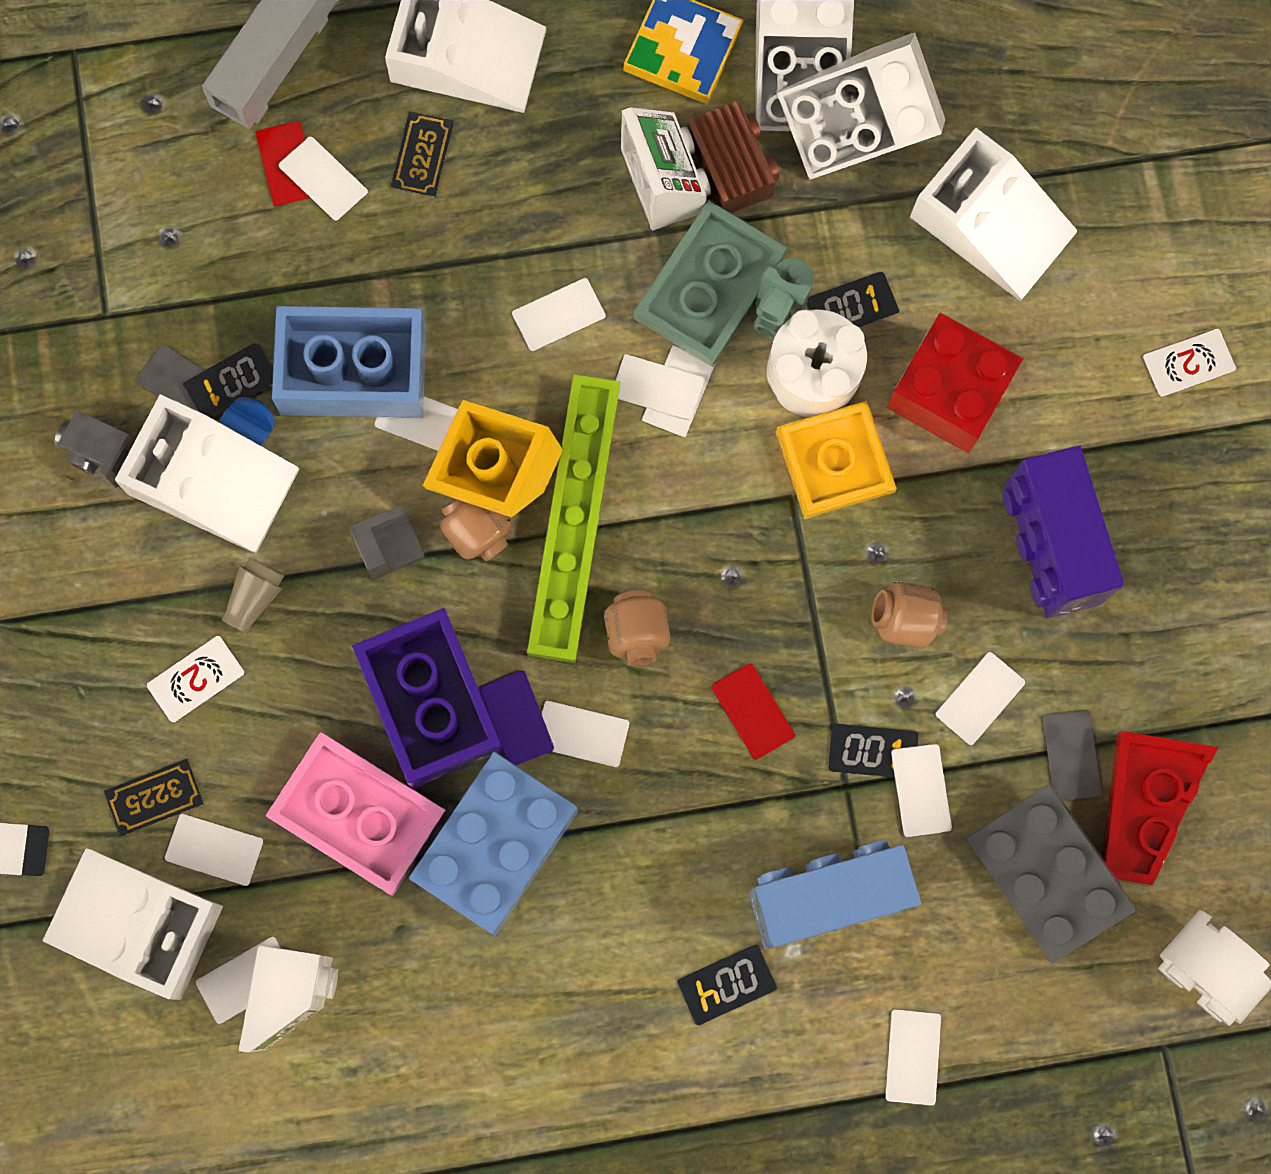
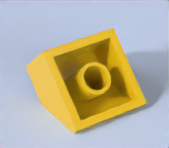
[423,400,563,518]

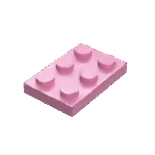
[266,732,446,896]

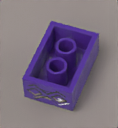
[1002,445,1125,619]
[352,608,504,790]

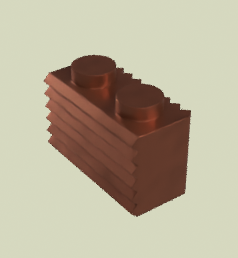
[687,101,779,213]

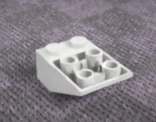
[385,0,546,113]
[755,0,854,131]
[777,32,945,180]
[910,128,1077,301]
[115,394,299,553]
[43,848,223,1000]

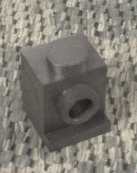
[54,410,134,488]

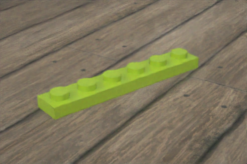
[527,374,621,663]

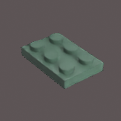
[633,200,788,367]

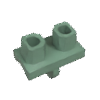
[753,258,814,340]

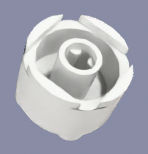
[767,310,867,418]
[1158,910,1271,1026]

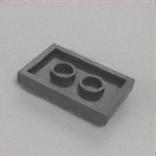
[966,783,1137,964]

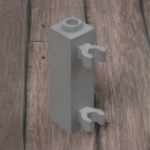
[202,0,338,129]

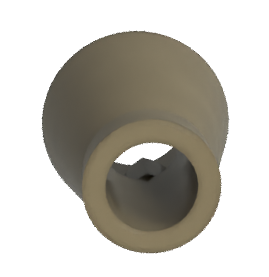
[222,557,284,633]

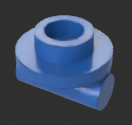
[219,397,275,447]

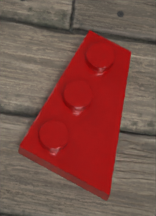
[1102,731,1219,886]

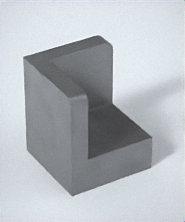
[349,505,424,580]

